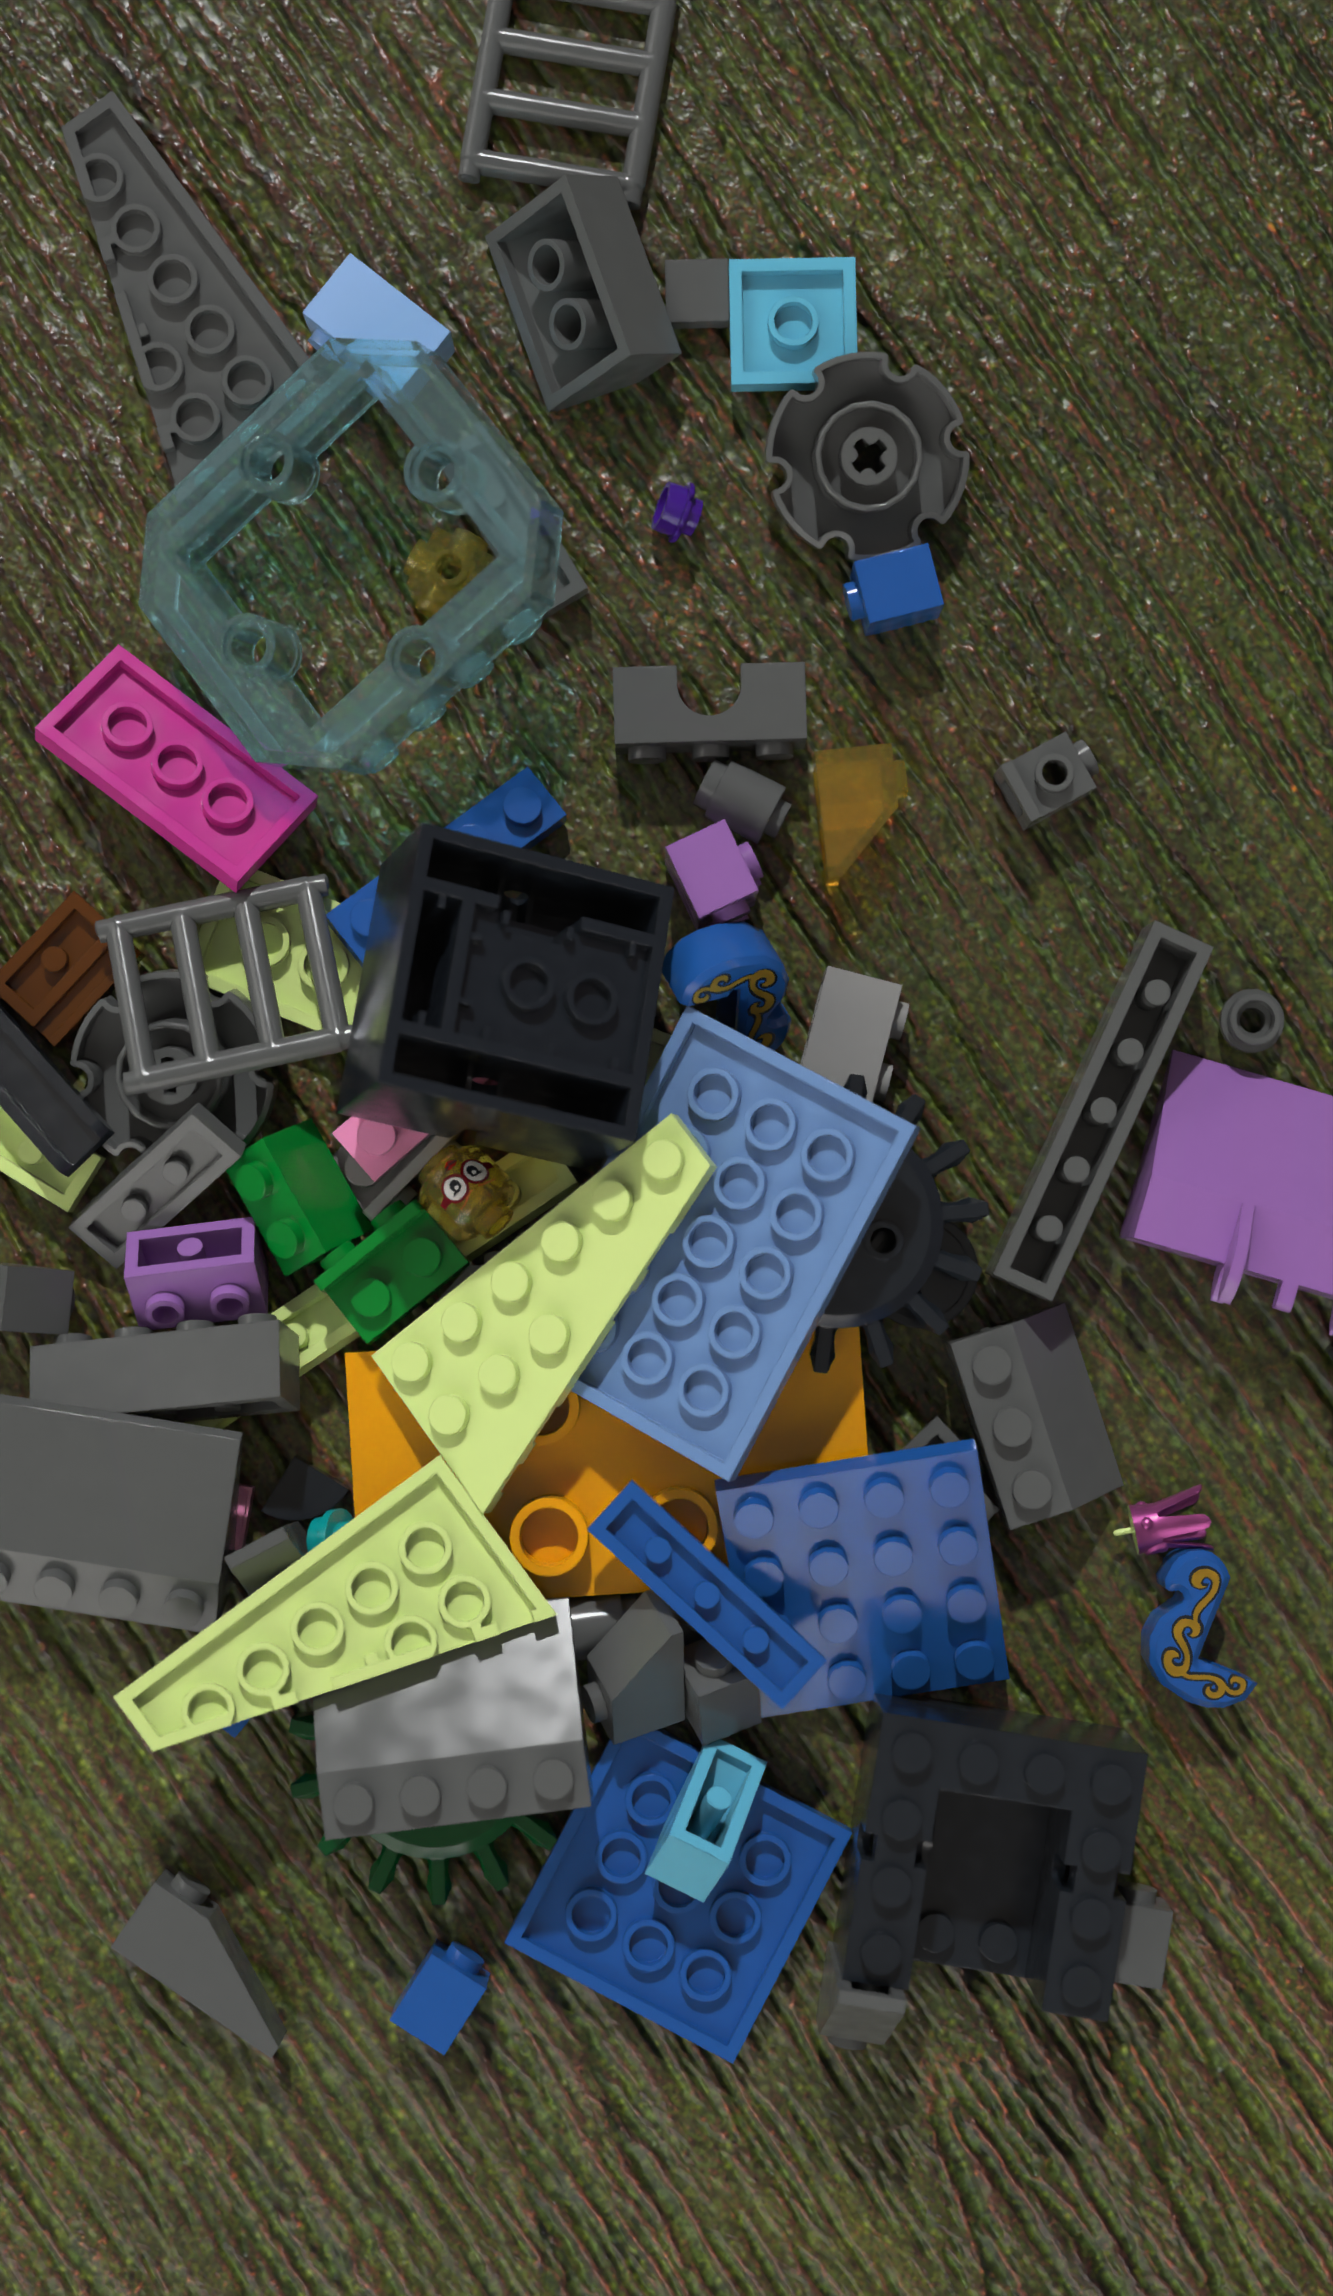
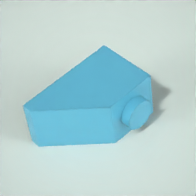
[645,1739,767,1903]

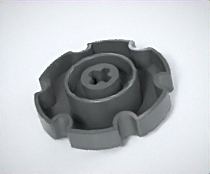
[764,352,970,561]
[71,969,279,1156]

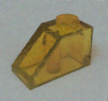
[812,743,908,886]

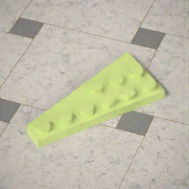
[371,1113,717,1514]
[113,1455,557,1752]

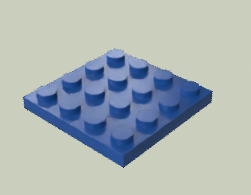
[715,1439,1010,1718]
[504,1728,852,2064]

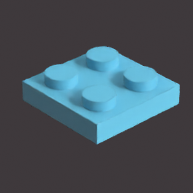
[728,257,857,392]

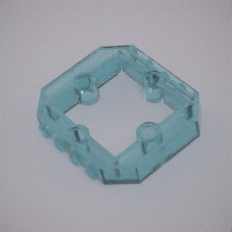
[138,338,564,775]

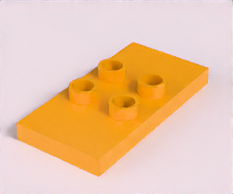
[345,1326,868,1599]

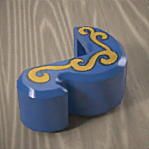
[662,922,792,1050]
[1141,1548,1258,1708]

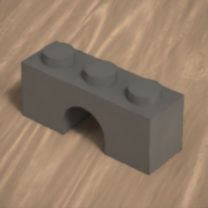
[612,662,807,764]

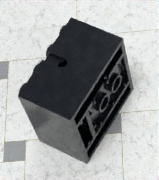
[337,822,675,1169]
[833,1693,1149,2022]

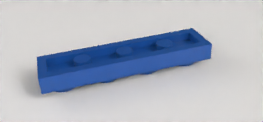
[326,767,567,967]
[587,1479,827,1710]

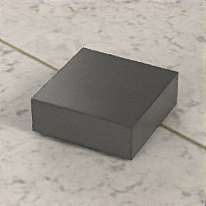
[665,258,729,329]

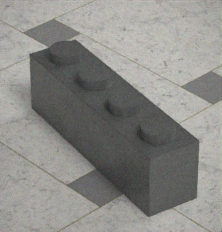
[30,1313,300,1423]

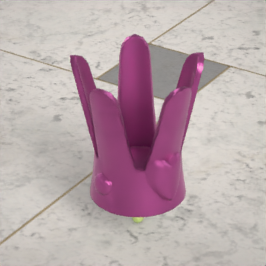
[1113,1484,1214,1555]

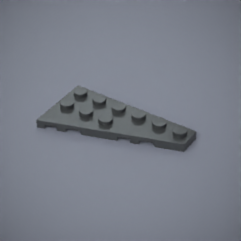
[61,90,338,511]

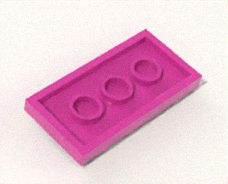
[35,644,318,893]

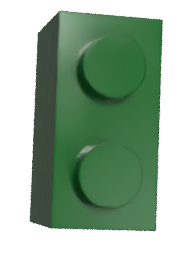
[226,1118,373,1277]

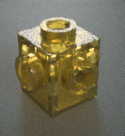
[404,526,500,628]

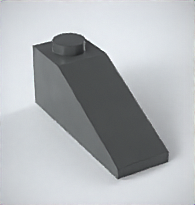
[111,1869,287,2058]
[816,1941,907,2050]

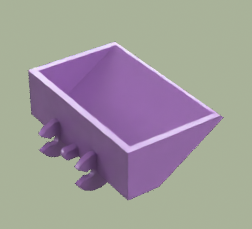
[1119,1050,1333,1336]

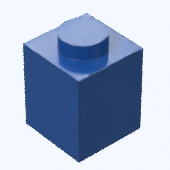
[842,543,944,637]
[390,1938,490,2055]

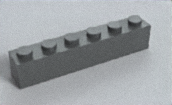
[985,920,1214,1301]

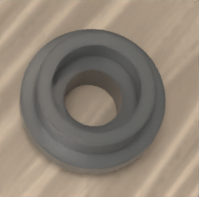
[1219,989,1284,1053]

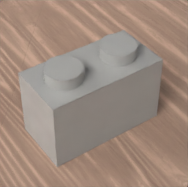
[800,966,909,1102]

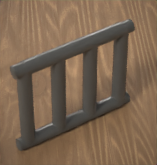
[458,0,677,211]
[94,874,352,1096]

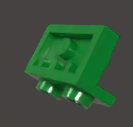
[313,1199,471,1345]

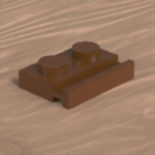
[0,891,146,1048]

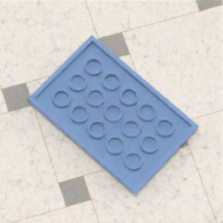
[571,1006,921,1481]

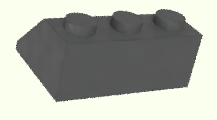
[485,174,682,412]
[943,1303,1124,1530]

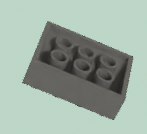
[0,1394,243,1632]
[313,1597,593,1840]

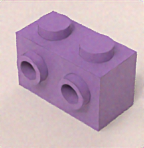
[665,819,764,930]
[124,1217,269,1330]

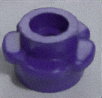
[651,481,703,543]

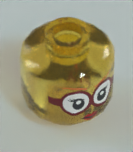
[419,1145,515,1241]

